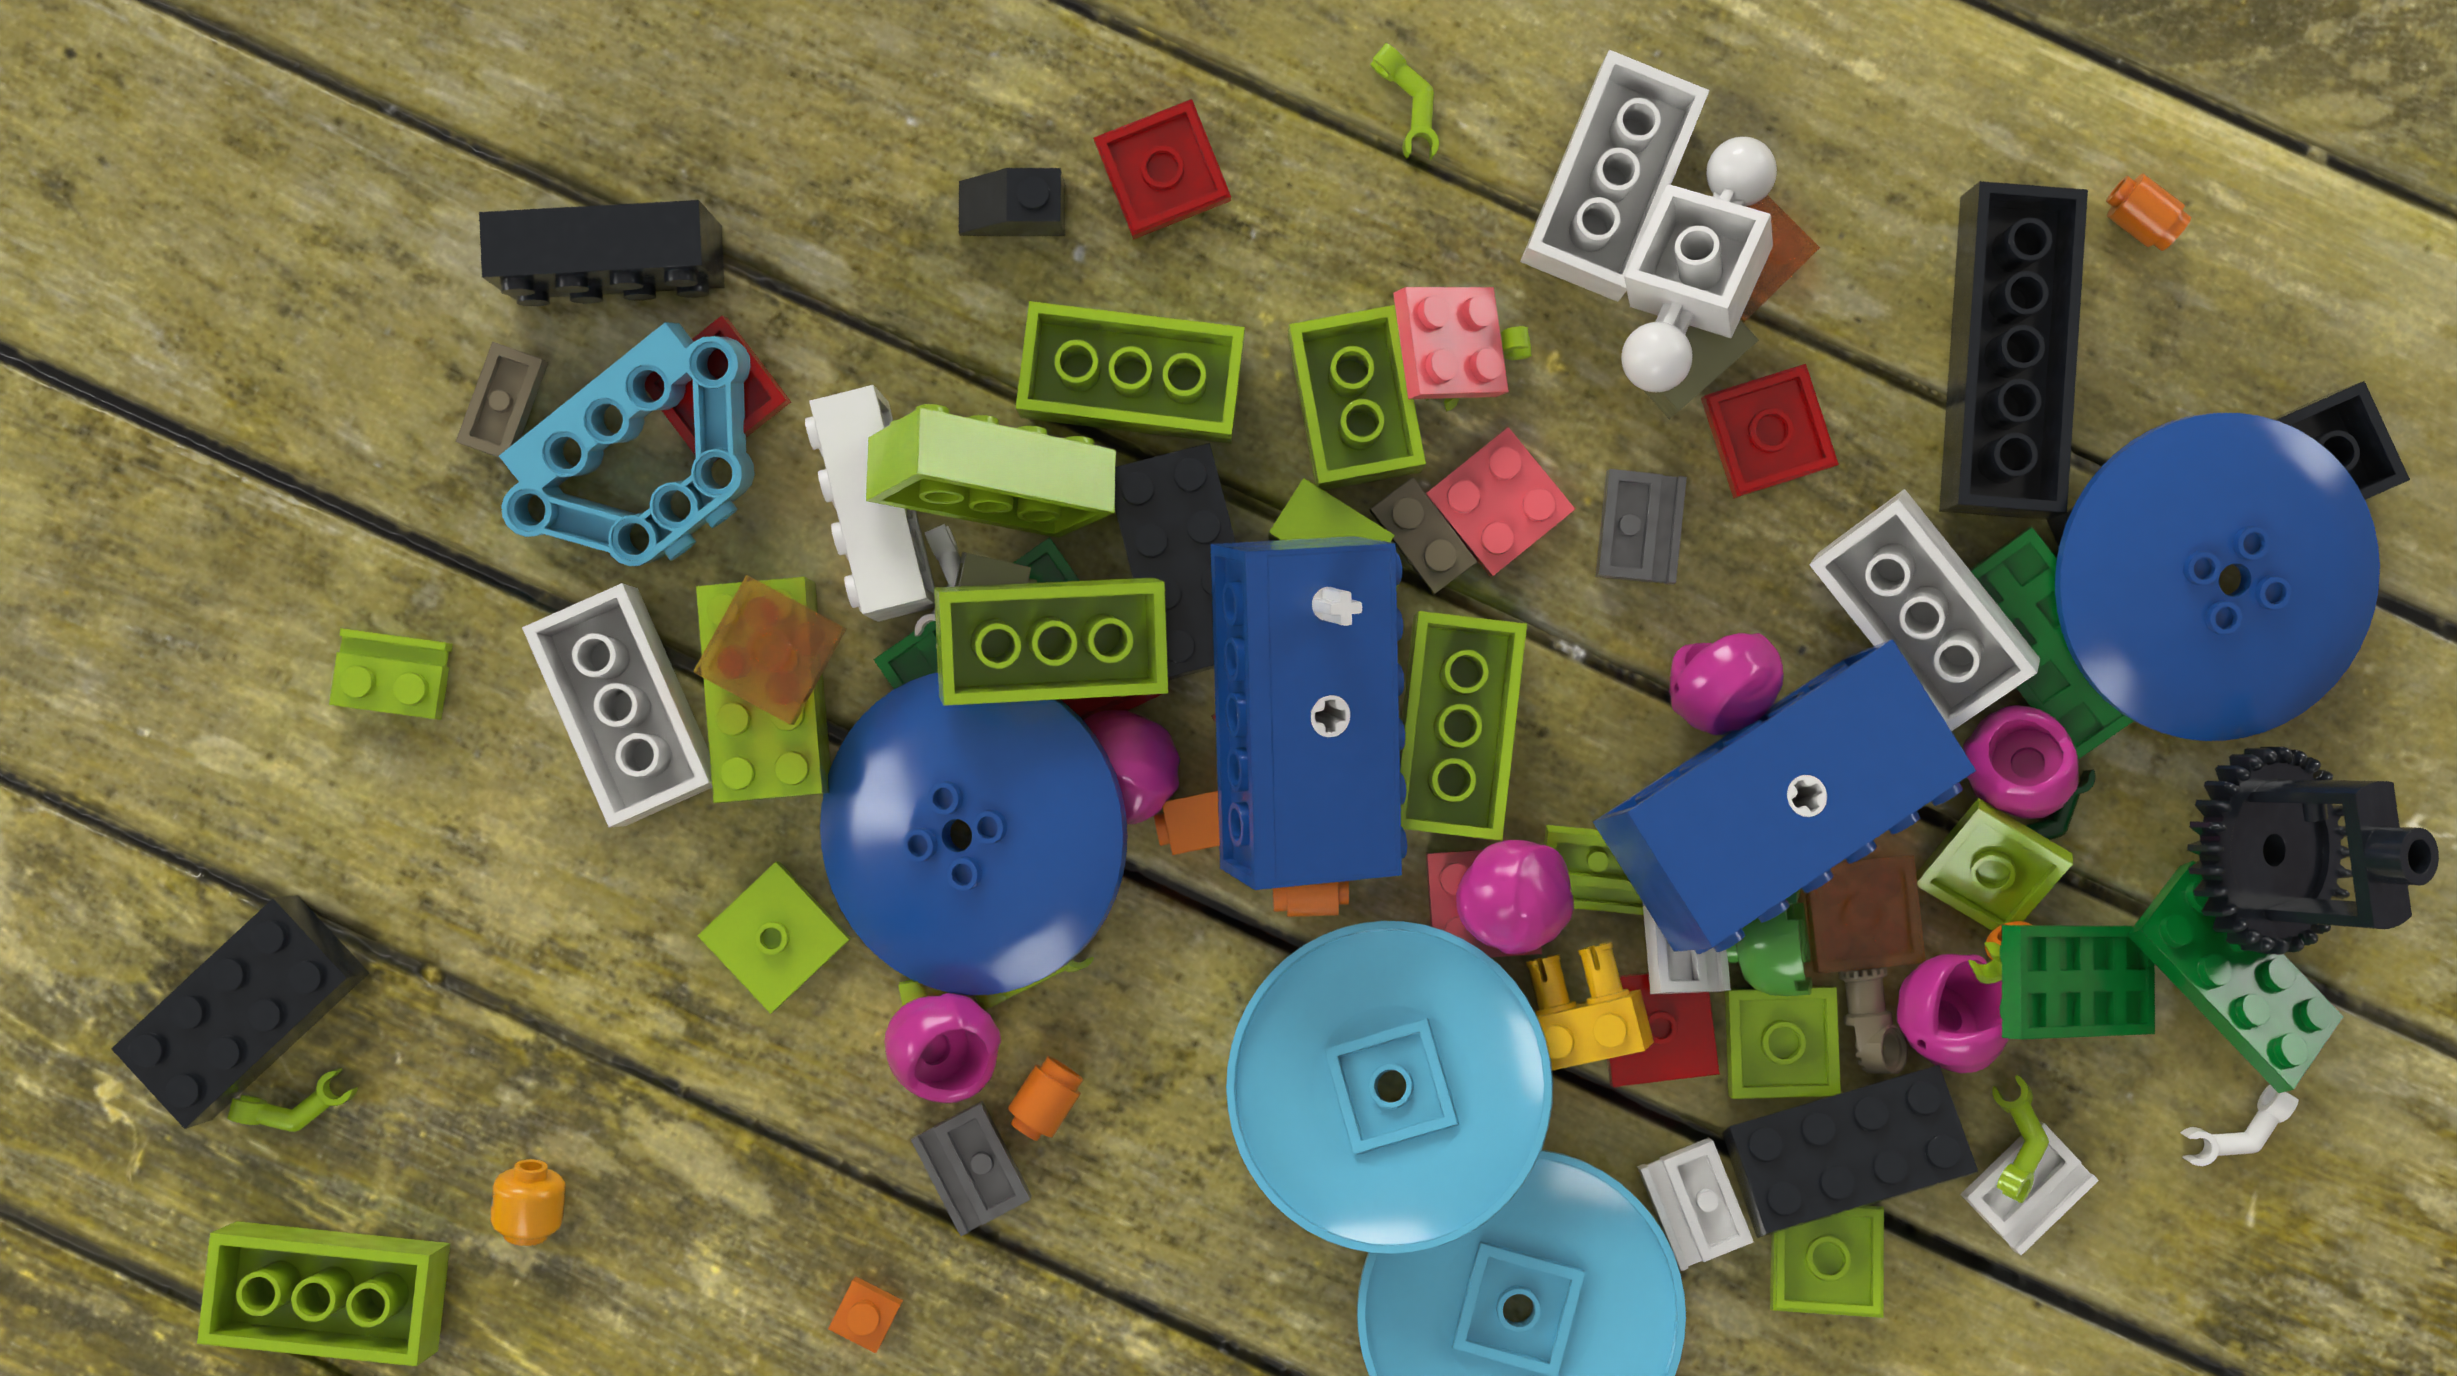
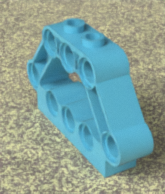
[499,322,755,566]

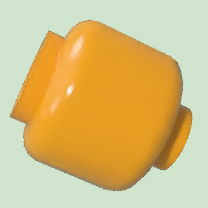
[490,1159,566,1246]

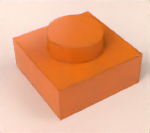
[828,1276,903,1353]

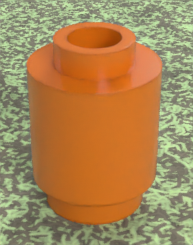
[2106,173,2192,251]
[1273,881,1349,917]
[1007,1056,1084,1141]

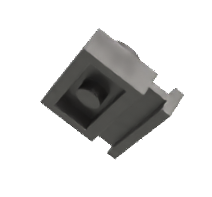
[1595,469,1687,585]
[911,1101,1032,1236]

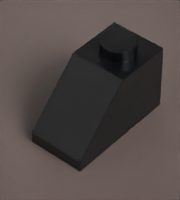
[959,168,1065,236]

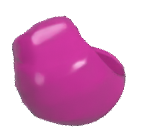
[1669,633,1784,736]
[1962,705,2079,819]
[1083,710,1180,824]
[1456,840,1574,954]
[1897,954,2009,1073]
[884,993,1001,1103]

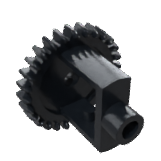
[2187,747,2439,955]

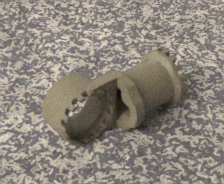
[1838,966,1908,1074]

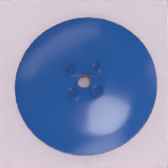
[2055,413,2380,741]
[820,673,1128,995]

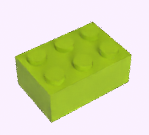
[1288,305,1426,490]

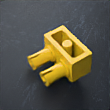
[1526,942,1654,1071]

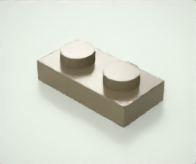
[456,342,548,458]
[1369,477,1477,595]

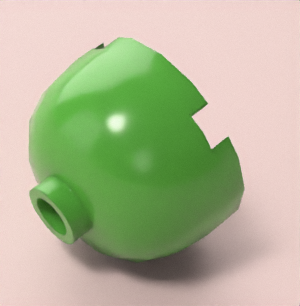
[1726,890,1812,996]

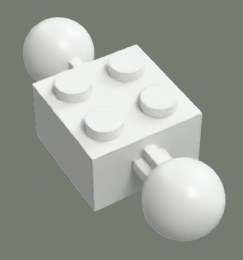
[1621,137,1777,393]

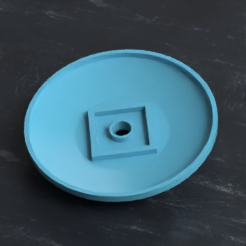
[1226,921,1553,1254]
[1357,1149,1686,1376]

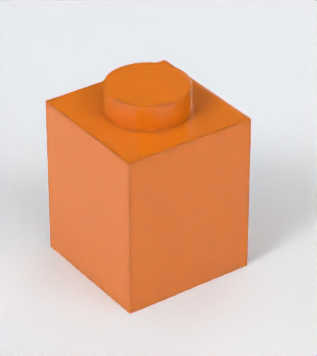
[1154,791,1220,855]

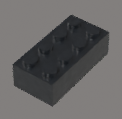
[479,200,725,306]
[1115,443,1236,680]
[111,895,369,1129]
[1721,1065,1978,1238]

